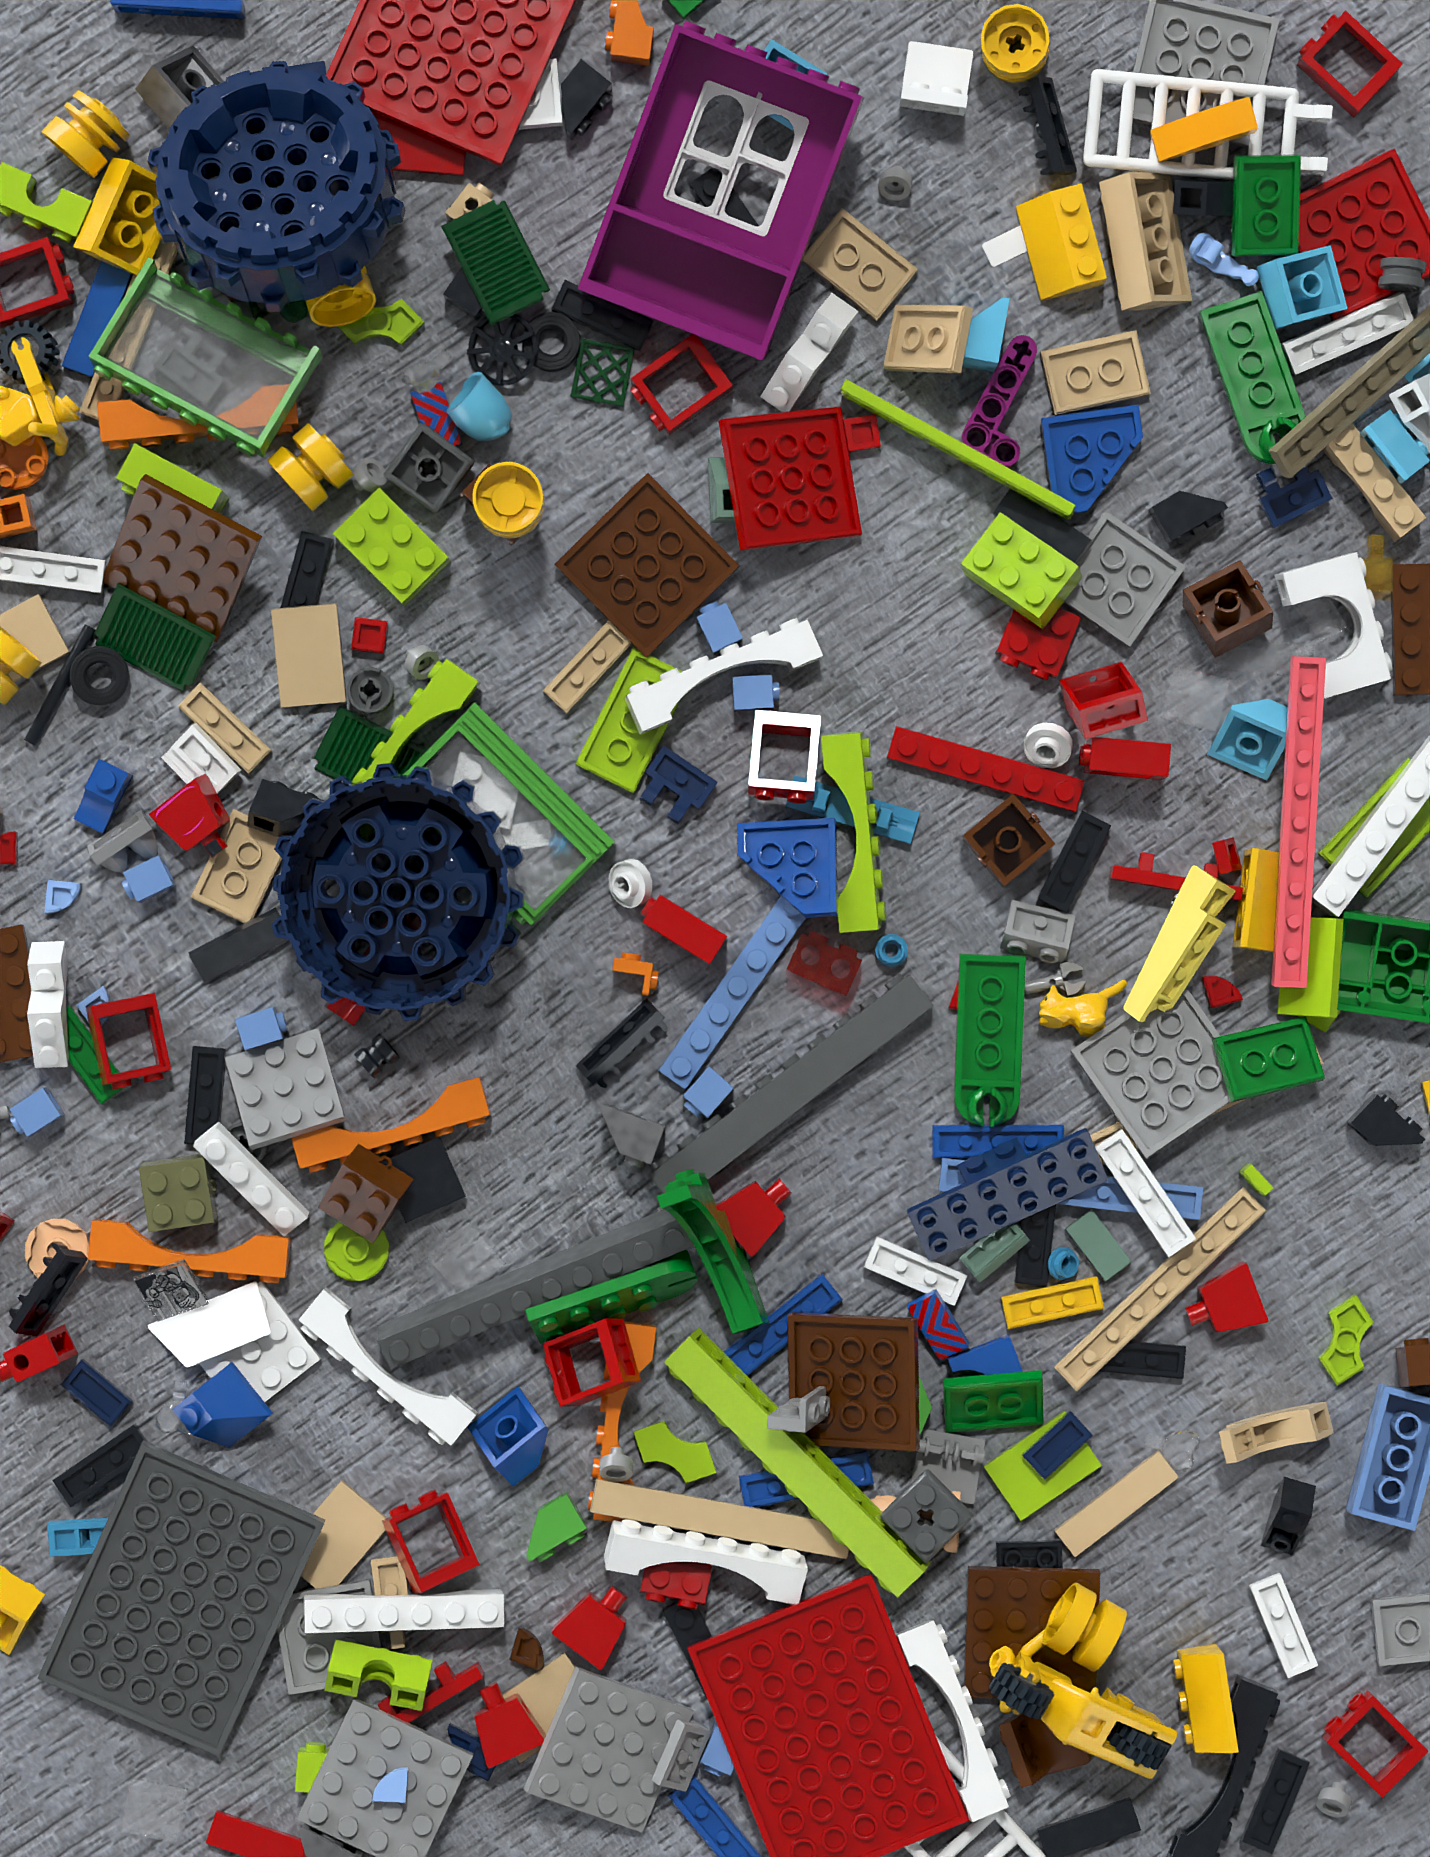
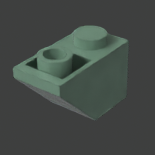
[708,457,735,523]

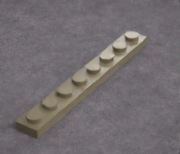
[1269,305,1430,478]

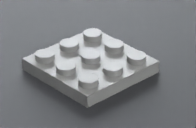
[1064,511,1186,648]
[225,1028,346,1150]
[277,1579,382,1695]

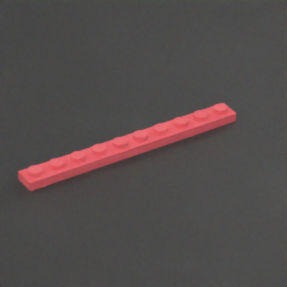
[1271,656,1326,988]

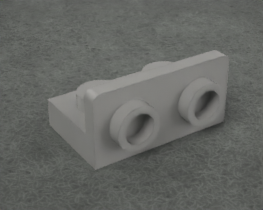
[1000,900,1076,963]
[767,1386,830,1433]
[651,1719,711,1792]

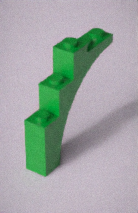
[657,1169,769,1334]

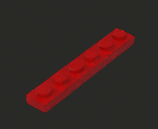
[887,726,1085,812]

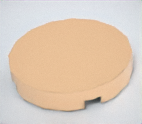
[25,1218,90,1279]

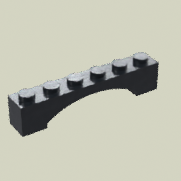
[1166,1674,1280,1857]

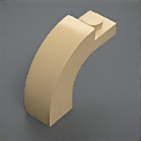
[1219,1402,1334,1464]

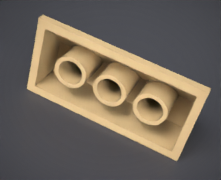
[1099,172,1192,311]

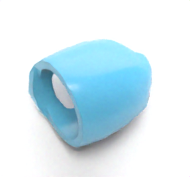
[446,372,512,441]

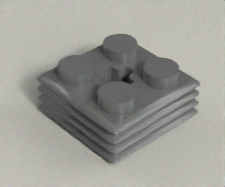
[384,423,474,513]
[881,1469,973,1563]

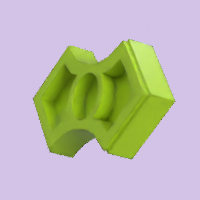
[337,298,425,346]
[1318,1294,1374,1386]
[633,1420,717,1484]

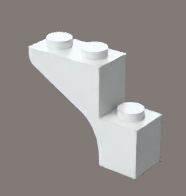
[760,293,859,412]
[27,941,69,1068]

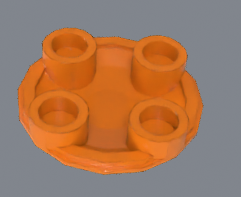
[0,435,49,490]

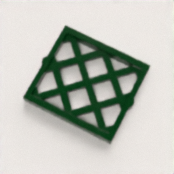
[570,338,634,407]

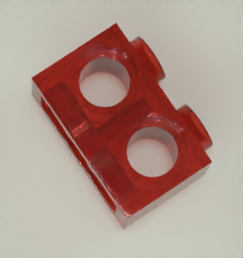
[786,930,862,996]

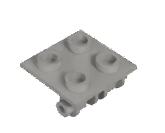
[911,1428,985,1504]

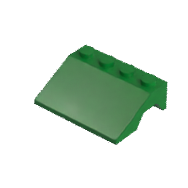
[1337,908,1430,1023]

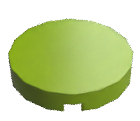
[324,1221,389,1281]

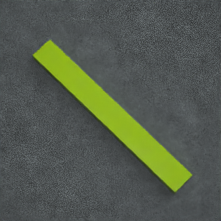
[841,379,1076,520]

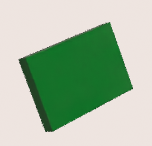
[1232,154,1301,256]
[1212,1016,1325,1103]
[943,1370,1044,1432]

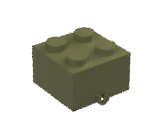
[138,1154,218,1232]

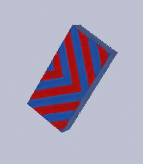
[410,382,463,447]
[907,1289,969,1361]

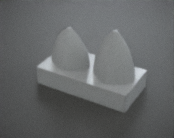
[87,810,157,873]

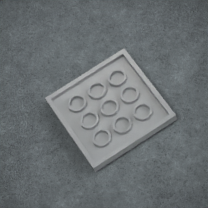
[1133,0,1280,148]
[1071,987,1231,1160]
[524,1666,694,1833]
[296,1697,473,1857]

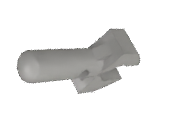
[1024,961,1086,996]

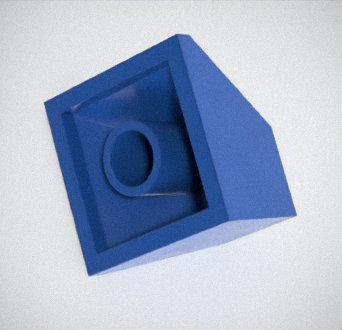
[172,1362,273,1448]
[467,1386,549,1487]

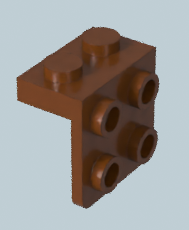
[999,1712,1092,1788]

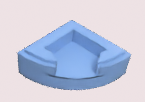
[44,880,82,913]
[76,986,110,1027]
[372,1767,408,1803]

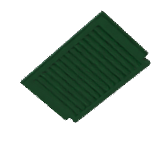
[441,200,550,326]
[94,583,216,692]
[314,706,439,781]

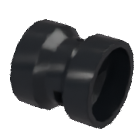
[354,1033,400,1079]

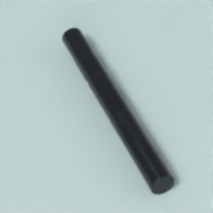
[24,624,96,746]

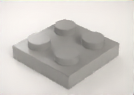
[1371,1593,1430,1666]

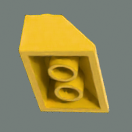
[73,157,161,276]
[1016,183,1107,301]
[1232,848,1279,952]
[0,1565,45,1655]
[1173,1644,1239,1753]

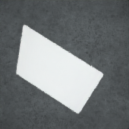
[148,1281,271,1368]

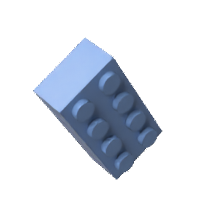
[1345,1383,1430,1531]

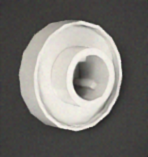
[1024,723,1073,768]
[609,859,652,908]

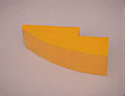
[1150,97,1258,162]

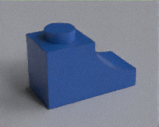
[73,759,133,834]
[947,1334,1023,1375]

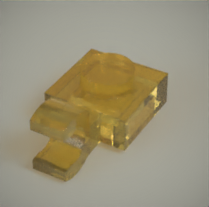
[1362,535,1393,592]

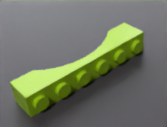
[352,658,481,841]
[821,731,887,933]

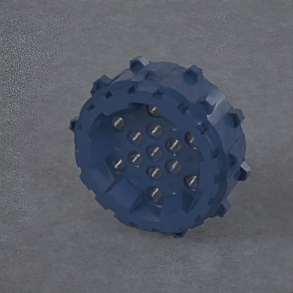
[147,61,406,312]
[271,763,525,1021]

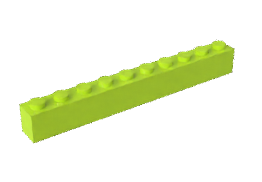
[664,1327,932,1598]

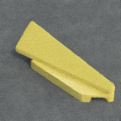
[1123,865,1236,1022]

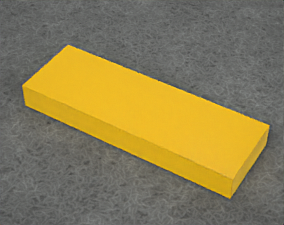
[1000,1276,1104,1329]

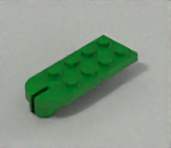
[1199,291,1306,464]
[954,954,1026,1127]
[525,1250,697,1344]

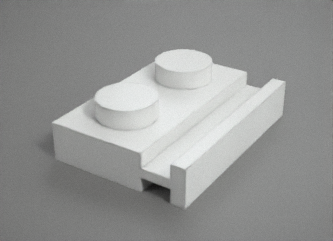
[161,723,241,794]

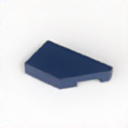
[447,1723,497,1781]

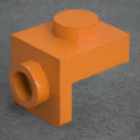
[612,952,659,996]

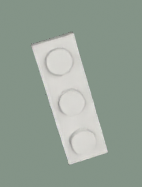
[864,1236,967,1306]
[1249,1573,1318,1678]

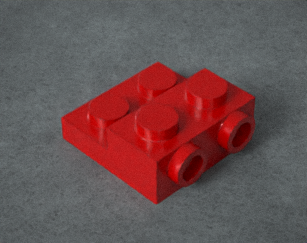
[995,608,1081,681]
[640,1531,712,1610]

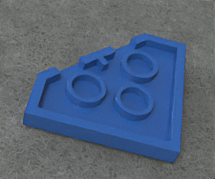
[1041,405,1143,516]
[737,818,838,918]

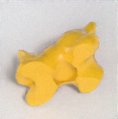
[1039,980,1127,1037]

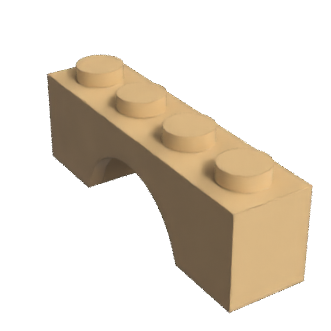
[1323,423,1426,542]

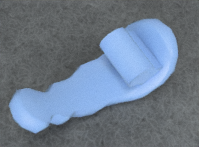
[1189,232,1259,287]

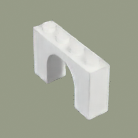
[1274,552,1392,698]

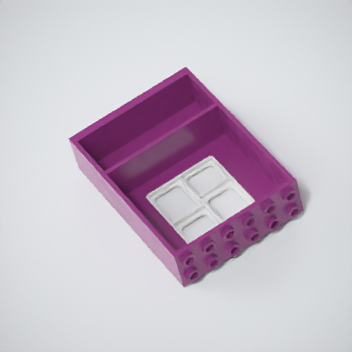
[578,21,865,360]

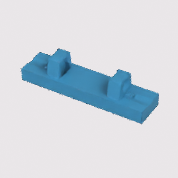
[785,775,920,844]
[47,1518,108,1557]

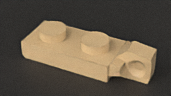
[371,1556,409,1649]

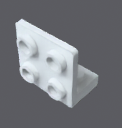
[899,41,973,116]

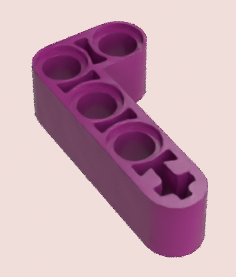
[960,335,1037,469]

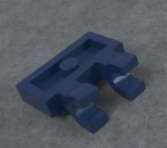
[1255,465,1333,528]
[640,745,718,825]

